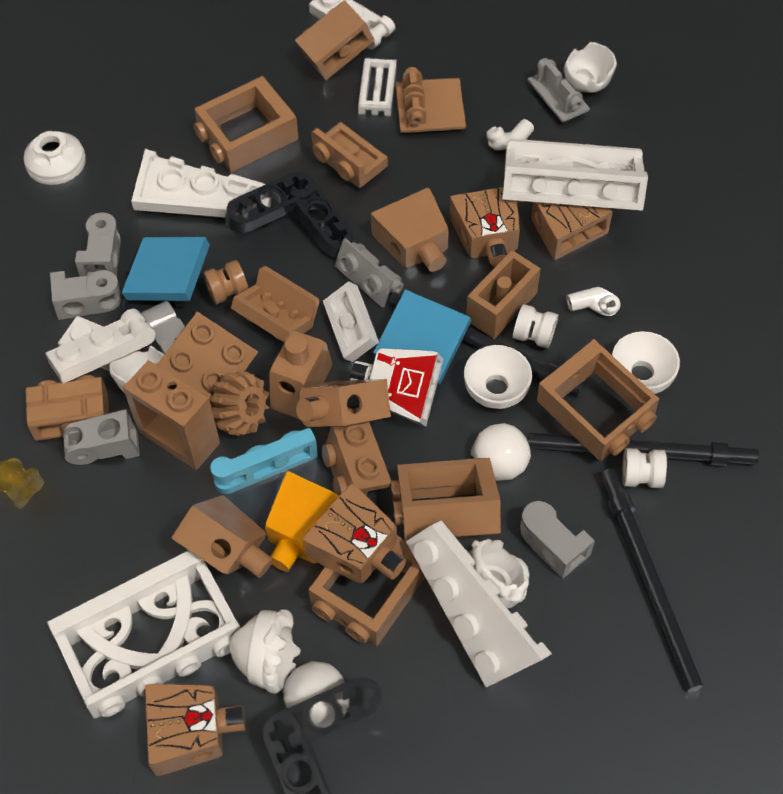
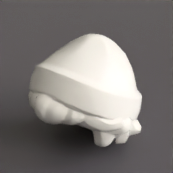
[469,539,529,609]
[230,609,300,693]

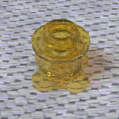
[0,457,44,509]

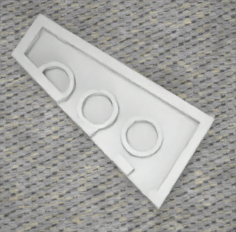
[131,149,272,218]
[406,521,552,687]

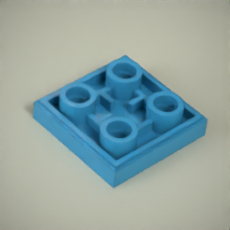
[122,237,210,301]
[373,290,471,385]

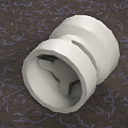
[513,304,558,349]
[622,448,667,488]

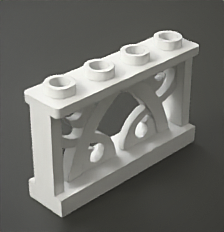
[503,139,648,210]
[47,550,240,718]

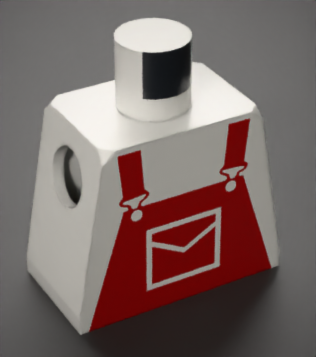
[350,348,444,427]

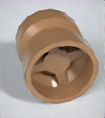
[203,260,248,305]

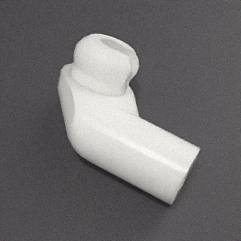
[486,119,534,150]
[566,287,621,316]

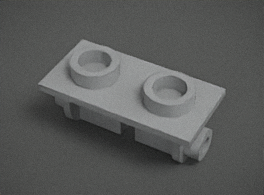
[528,58,590,123]
[335,238,404,307]

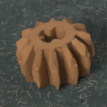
[209,371,270,436]

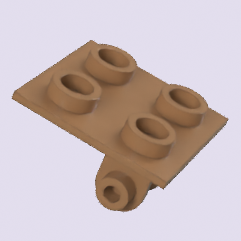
[396,67,466,133]
[157,312,258,405]

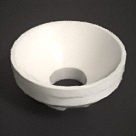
[24,131,86,185]
[612,331,680,394]
[464,345,532,409]

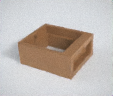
[194,76,299,173]
[537,339,659,462]
[123,360,220,471]
[391,458,501,541]
[308,535,426,646]

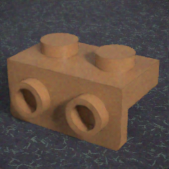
[311,122,388,188]
[231,266,320,343]
[322,421,391,496]

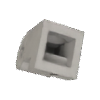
[75,212,121,277]
[50,270,122,320]
[141,300,185,354]
[63,409,140,465]
[520,501,595,579]

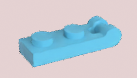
[210,427,318,494]

